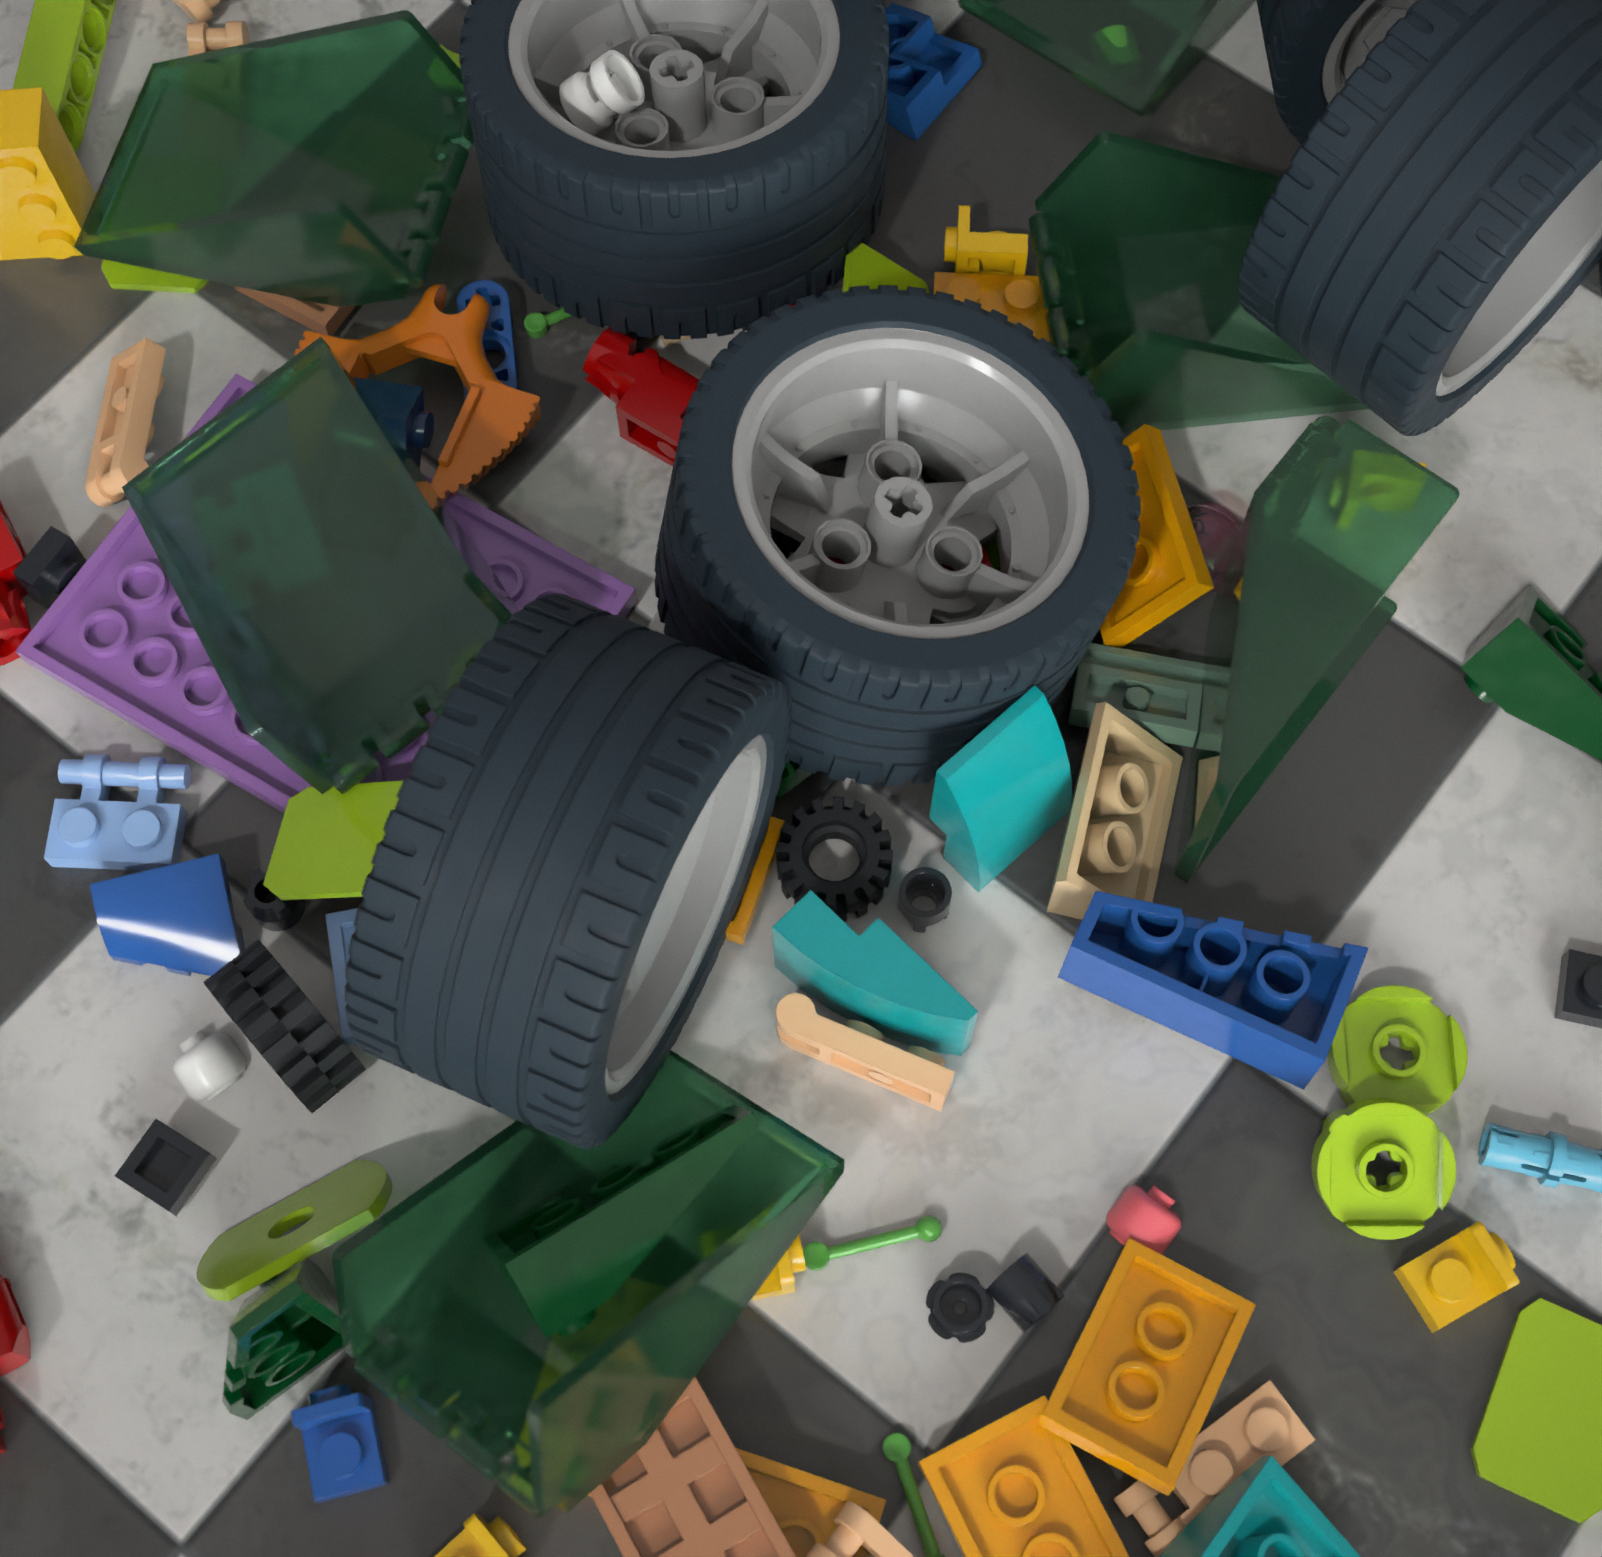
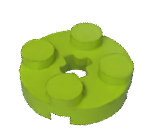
[1327,985,1468,1116]
[1311,1097,1456,1240]

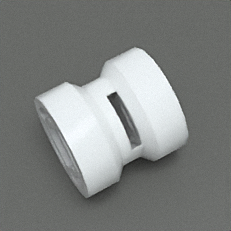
[559,50,645,135]

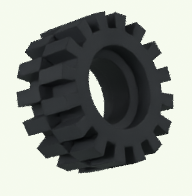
[776,796,893,922]

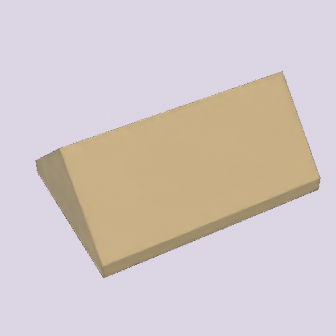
[1047,702,1183,920]

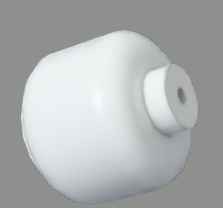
[172,1031,247,1101]

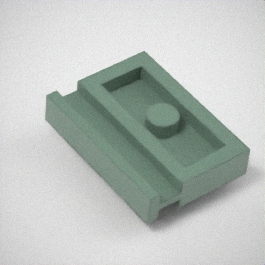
[1068,643,1206,748]

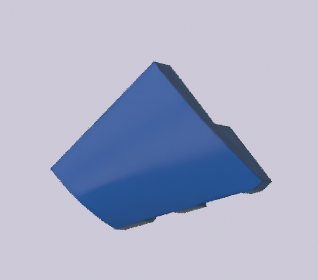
[885,2,983,141]
[90,853,245,976]

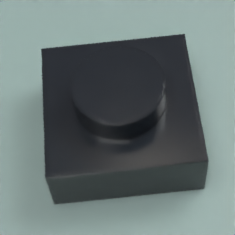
[13,526,86,609]
[1554,949,1602,1029]
[115,1119,217,1216]

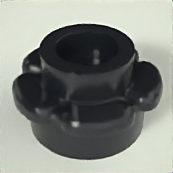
[926,1273,994,1343]

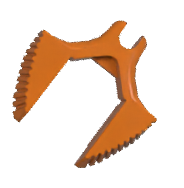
[288,284,541,504]

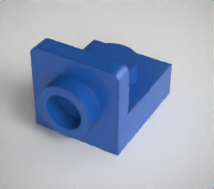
[291,1385,390,1503]

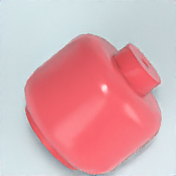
[1106,1185,1182,1255]

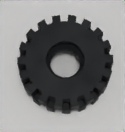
[203,939,366,1113]

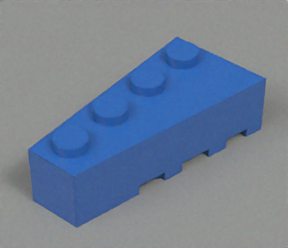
[1058,891,1369,1090]

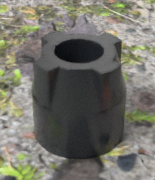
[898,867,952,933]
[243,869,305,932]
[986,1253,1065,1333]

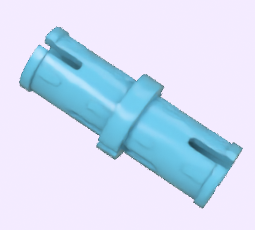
[1478,1122,1602,1193]

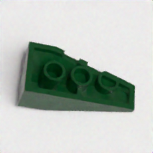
[1460,585,1602,761]
[482,1104,759,1339]
[222,1258,364,1420]

